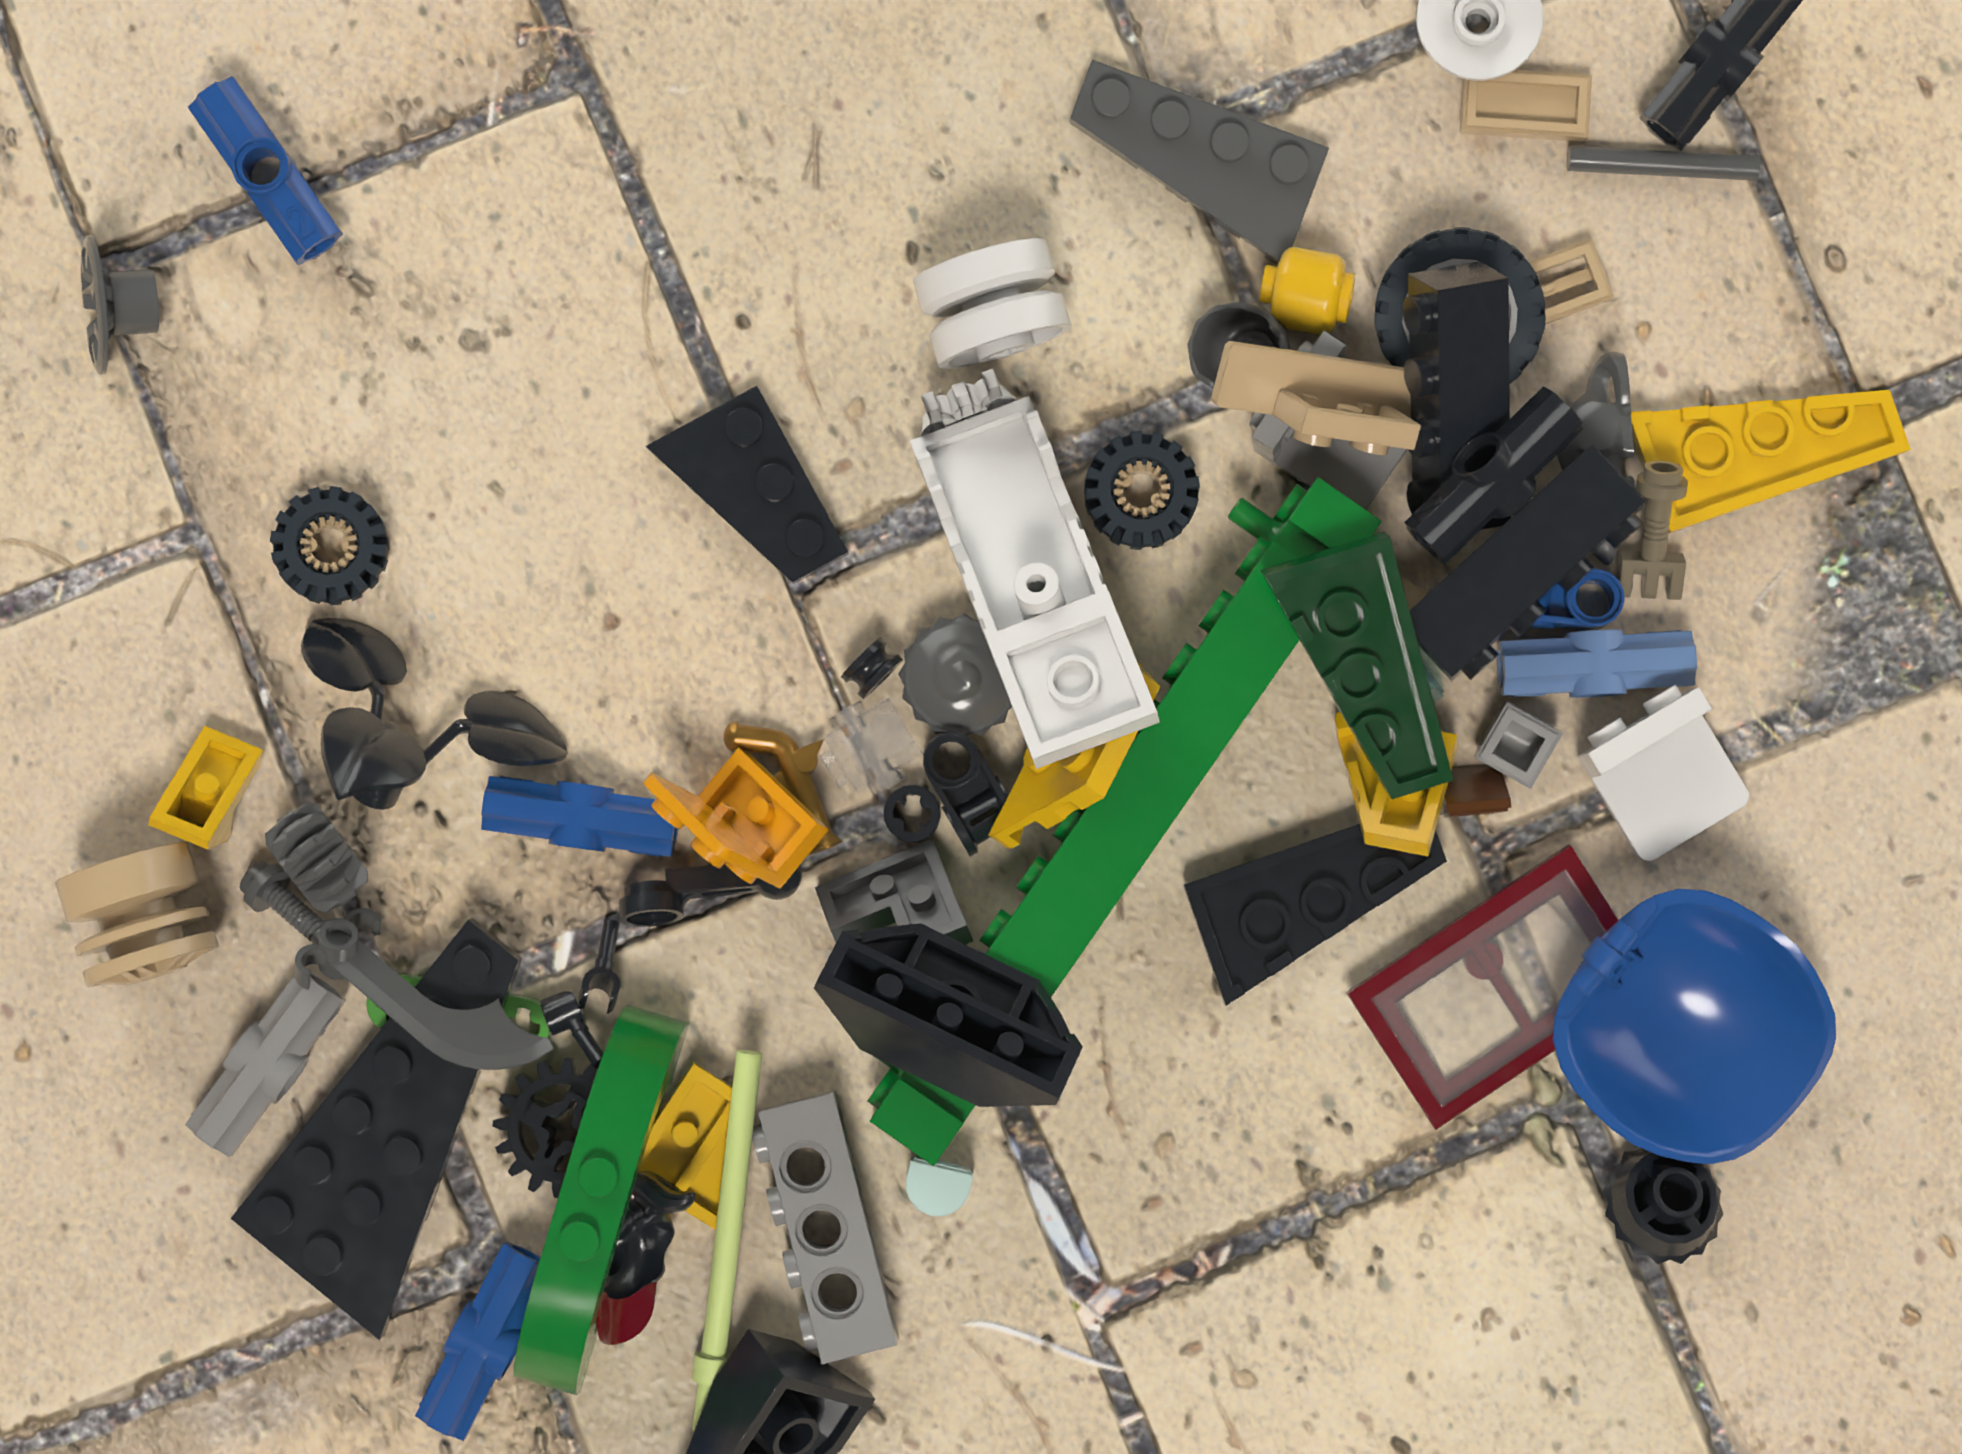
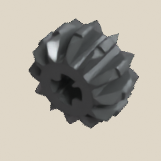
[265,802,368,913]

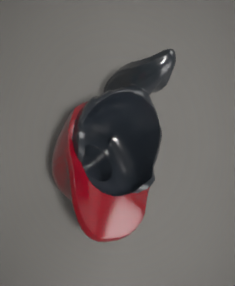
[596,1170,695,1345]

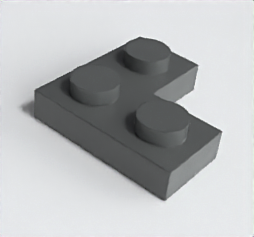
[815,839,974,945]

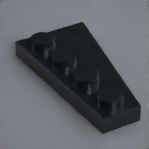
[1183,824,1447,1006]

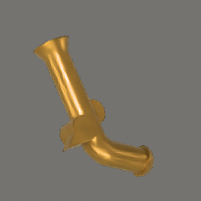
[723,721,843,855]

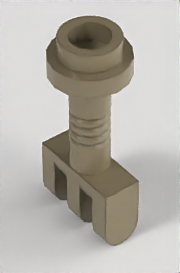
[1616,461,1688,600]

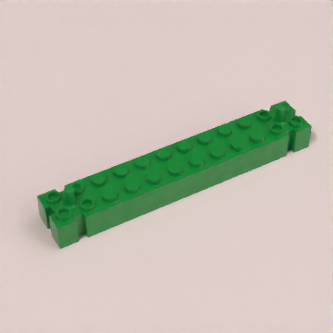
[867,477,1382,1166]

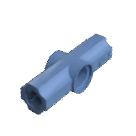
[1496,629,1697,698]

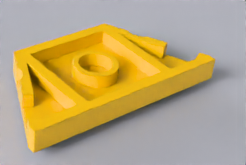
[988,659,1161,849]

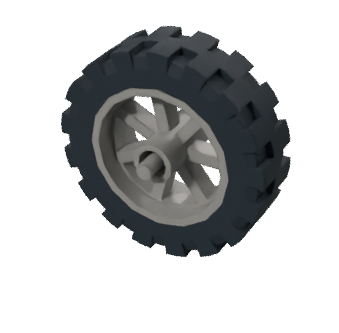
[1374,227,1546,384]

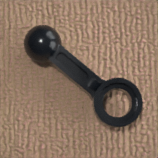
[619,864,802,927]

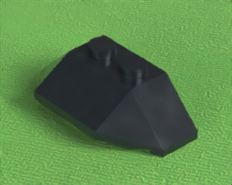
[814,923,1083,1107]

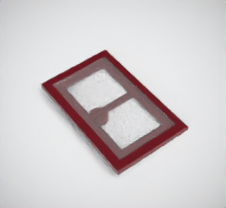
[1345,844,1619,1130]

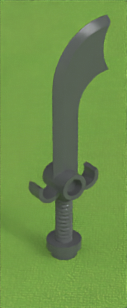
[240,861,554,1070]

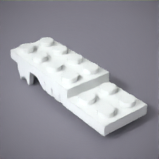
[910,369,1160,769]

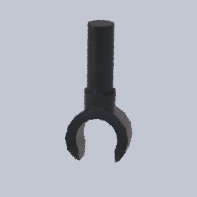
[578,919,620,1014]
[540,991,604,1069]

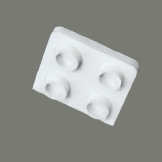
[1577,684,1749,861]

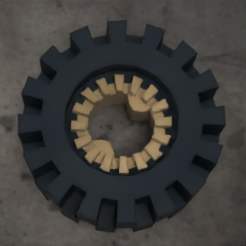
[1084,431,1200,550]
[270,486,390,606]

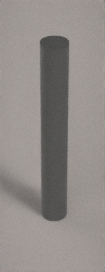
[1567,146,1760,181]

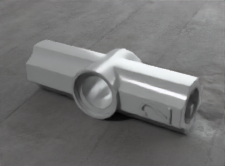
[185,974,346,1157]

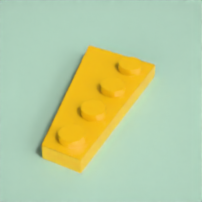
[1631,390,1911,534]

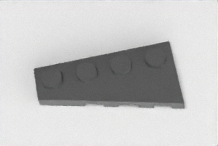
[1070,60,1329,265]

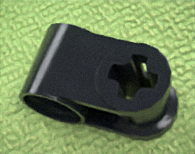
[923,732,1008,857]

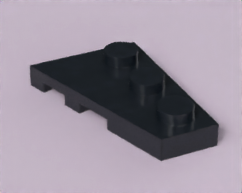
[646,386,849,584]

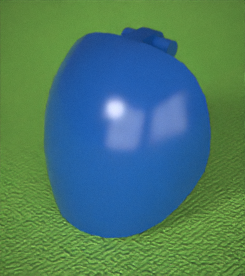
[1553,888,1836,1164]

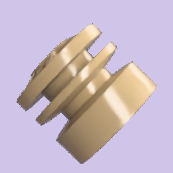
[55,842,219,987]

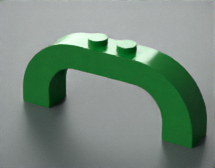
[514,1005,689,1395]

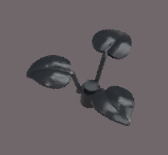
[301,618,568,810]

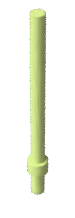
[691,1050,762,1431]

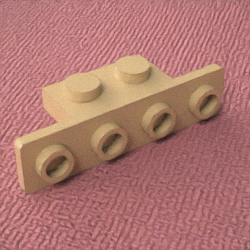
[1211,341,1421,455]

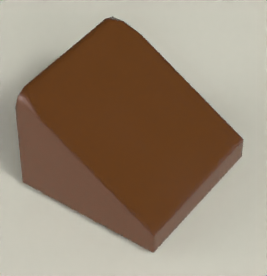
[1440,765,1511,818]

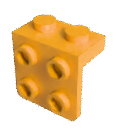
[643,747,829,889]

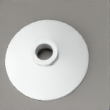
[1416,0,1543,81]

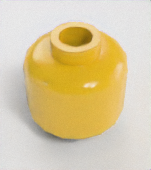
[1259,247,1356,335]

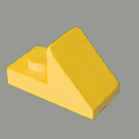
[148,726,263,850]

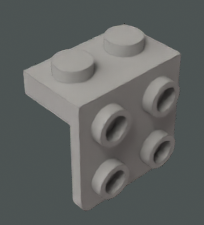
[1249,331,1408,510]

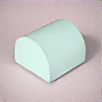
[906,1155,974,1216]

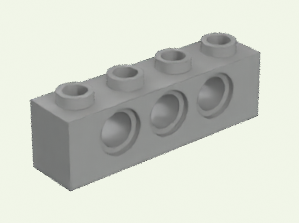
[752,1090,899,1364]

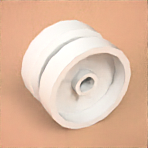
[913,238,1072,369]

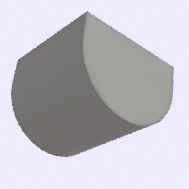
[1474,701,1563,789]

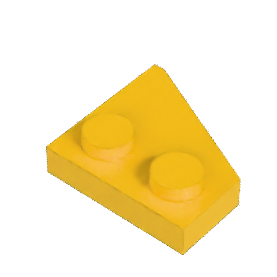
[1335,712,1458,856]
[639,1061,732,1230]

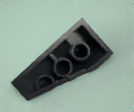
[686,1329,875,1454]

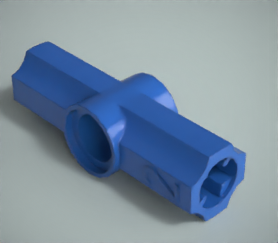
[188,76,343,265]
[481,776,678,857]
[415,1241,541,1441]

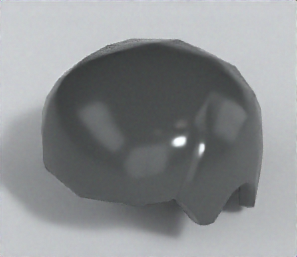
[1187,302,1291,389]

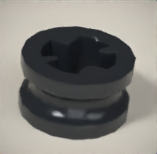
[841,637,903,700]
[883,785,941,843]

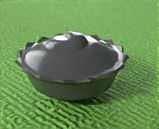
[898,613,1012,736]

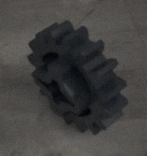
[493,1057,598,1198]

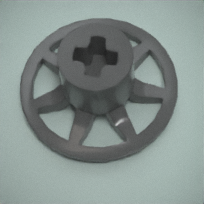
[81,235,159,375]

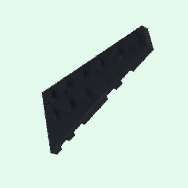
[230,918,522,1340]

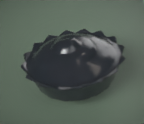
[1602,1148,1724,1264]

